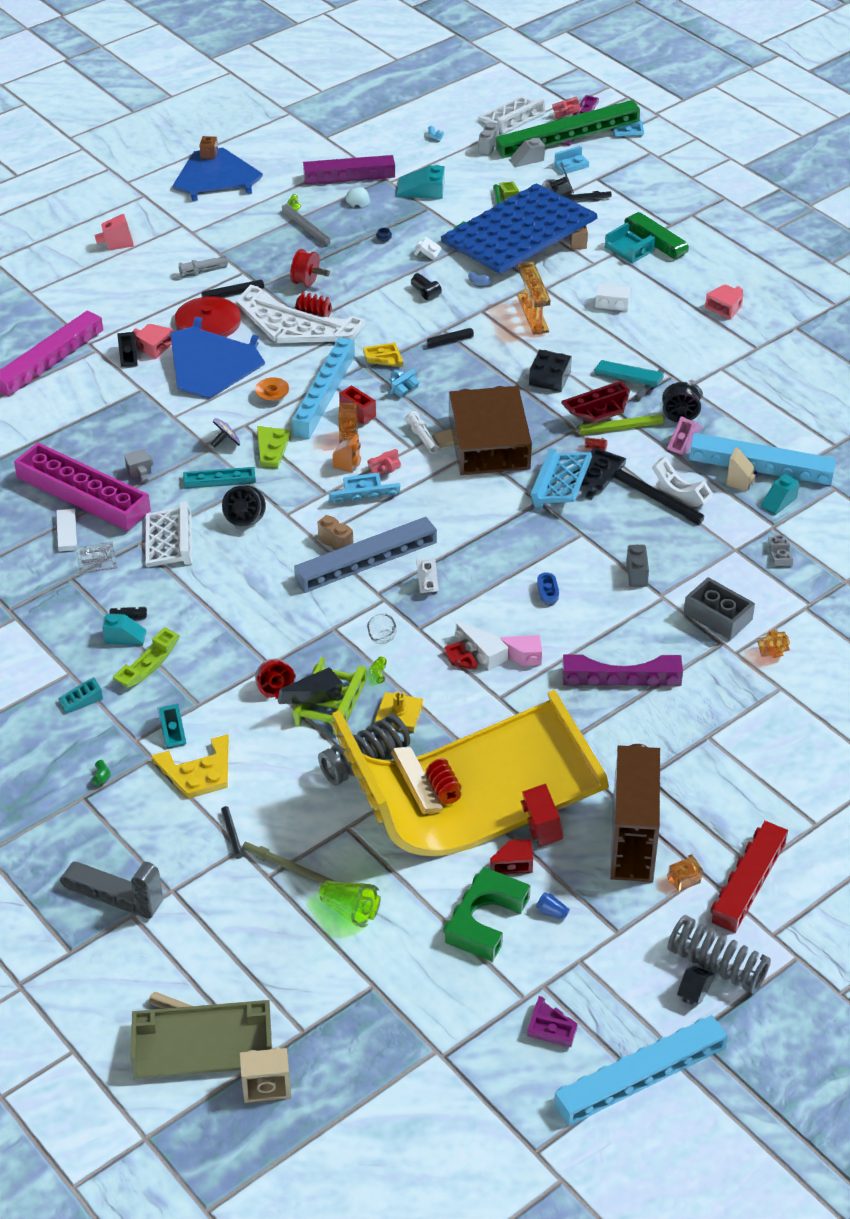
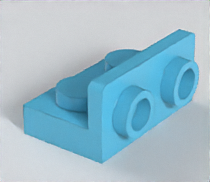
[554,146,589,175]

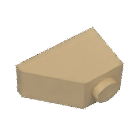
[726,447,756,491]

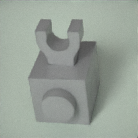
[124,449,153,483]

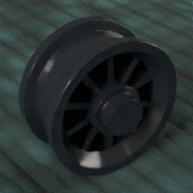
[662,382,701,422]
[222,485,266,526]

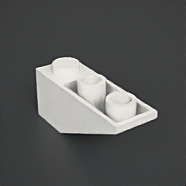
[455,621,508,670]

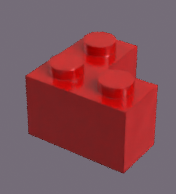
[520,783,564,847]

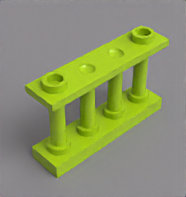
[292,657,367,735]

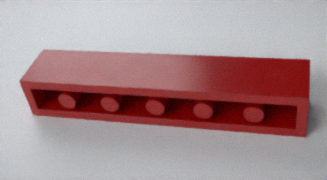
[710,820,788,933]

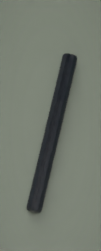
[615,469,705,524]

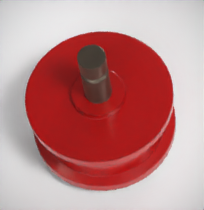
[290,249,330,287]

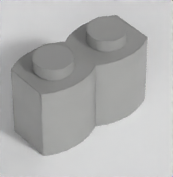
[478,123,499,156]

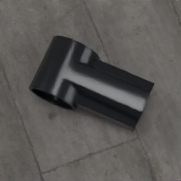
[411,273,442,300]

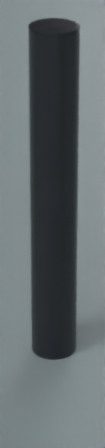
[221,806,243,859]

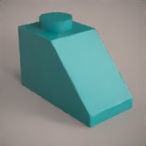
[761,474,800,515]
[102,613,146,646]
[157,703,186,748]

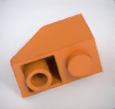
[333,434,361,473]

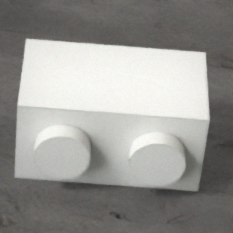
[595,283,631,312]

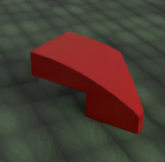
[443,641,478,669]

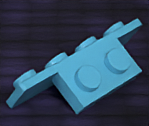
[328,473,401,503]

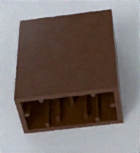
[449,386,532,475]
[610,744,660,882]

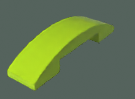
[113,627,180,688]

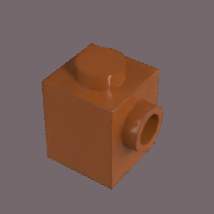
[199,136,218,159]

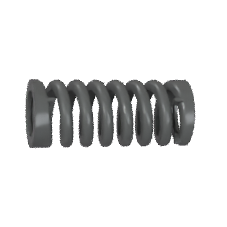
[318,714,410,786]
[667,914,771,994]

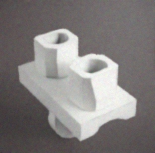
[416,557,439,593]

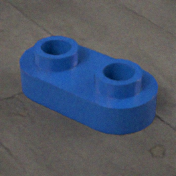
[537,572,559,604]

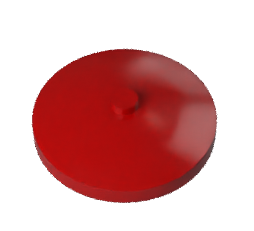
[175,296,241,337]

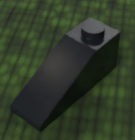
[277,667,343,704]

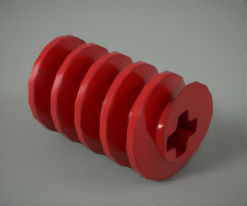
[295,291,332,317]
[425,758,462,805]

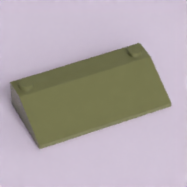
[130,1000,273,1079]

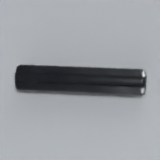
[427,328,474,348]

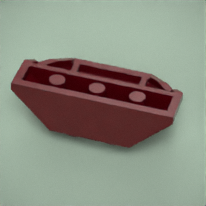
[561,381,630,423]

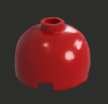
[255,658,296,699]

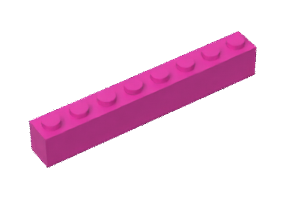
[0,310,104,397]

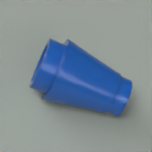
[536,892,570,920]

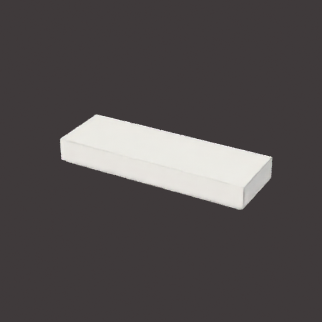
[57,508,78,552]

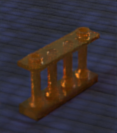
[517,262,551,335]

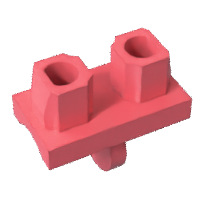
[552,96,581,119]
[367,449,401,476]

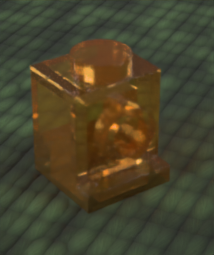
[667,854,703,892]

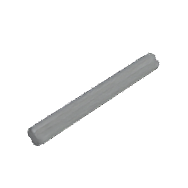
[282,204,331,246]

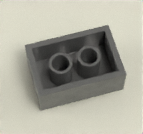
[684,577,755,640]

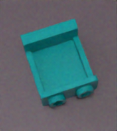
[605,223,655,264]

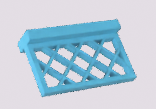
[531,449,592,508]

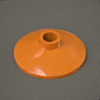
[255,377,289,400]

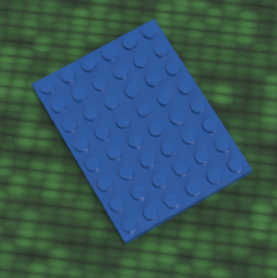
[441,183,598,274]

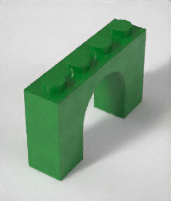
[443,867,531,962]

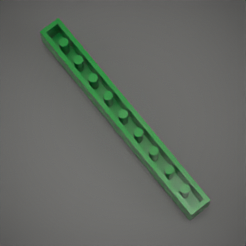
[495,100,640,158]

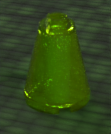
[319,881,381,927]

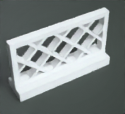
[478,96,546,134]
[146,501,192,568]

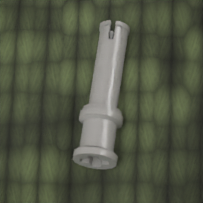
[178,256,228,277]

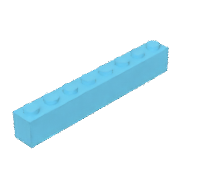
[292,337,355,439]
[689,433,836,486]
[554,1015,728,1126]

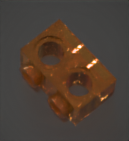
[338,403,358,444]

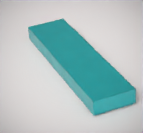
[594,360,664,387]
[183,467,256,489]

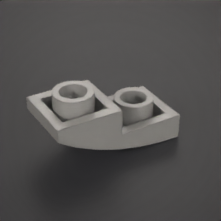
[768,535,793,566]

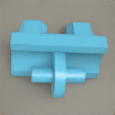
[388,369,420,398]

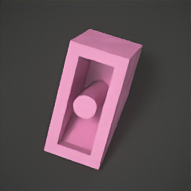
[667,417,703,456]
[501,635,542,666]

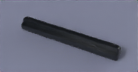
[201,279,264,297]

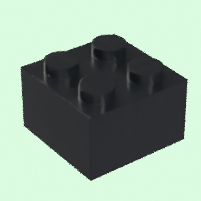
[529,349,572,392]

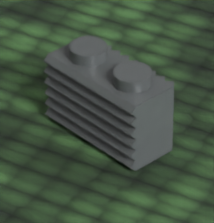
[626,544,649,587]

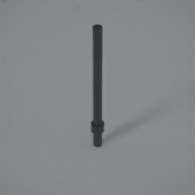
[562,191,612,201]

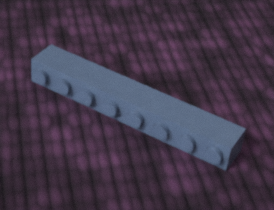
[294,516,437,593]

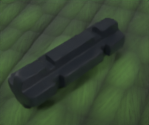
[109,607,147,619]

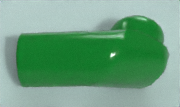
[92,760,111,786]

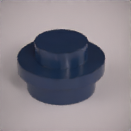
[376,228,392,242]

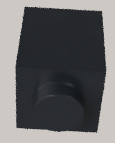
[117,332,138,367]
[677,965,716,1005]

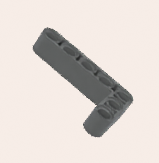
[60,861,163,919]

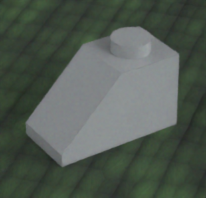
[511,138,545,167]

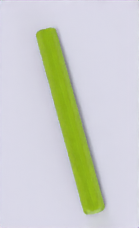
[579,414,664,435]

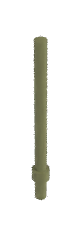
[242,841,358,898]

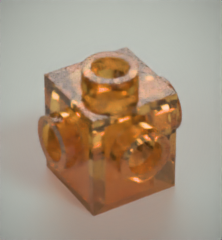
[756,629,790,658]

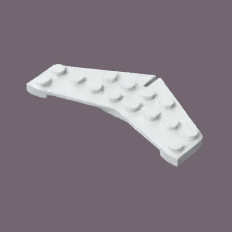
[237,285,365,343]

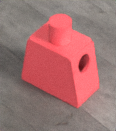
[94,213,134,250]
[705,284,744,320]
[132,324,173,359]

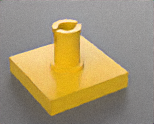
[375,691,424,733]

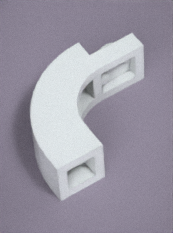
[651,456,713,507]

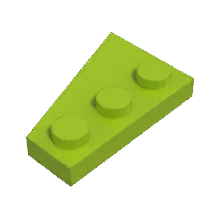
[257,426,291,469]

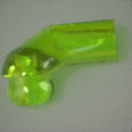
[287,194,301,211]
[370,656,387,684]

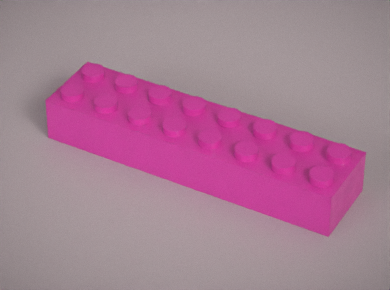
[14,442,151,531]

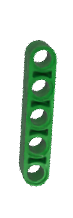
[624,212,689,259]

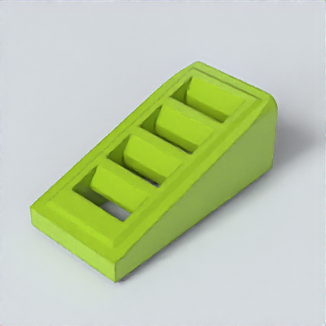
[498,181,520,201]

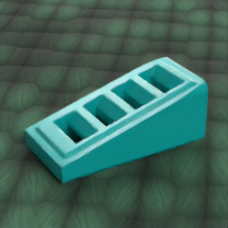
[58,677,103,714]

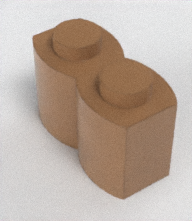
[317,515,354,550]

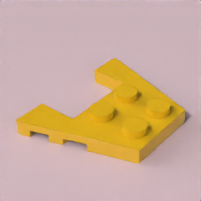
[151,734,229,799]

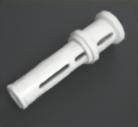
[405,411,440,454]

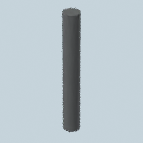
[634,368,665,401]

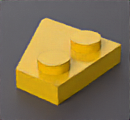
[363,342,403,367]

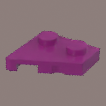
[527,996,578,1048]

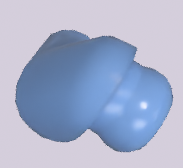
[468,271,491,286]

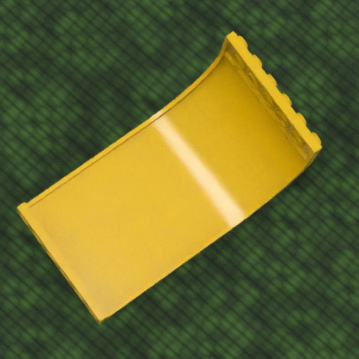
[332,689,609,856]

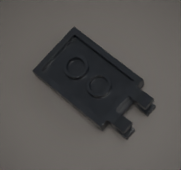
[570,447,627,500]

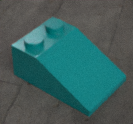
[397,165,445,199]

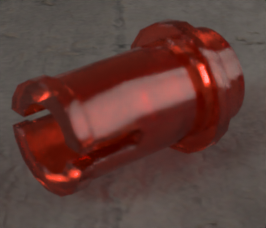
[585,437,608,450]

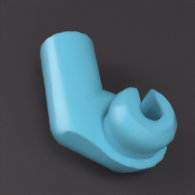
[428,126,444,141]

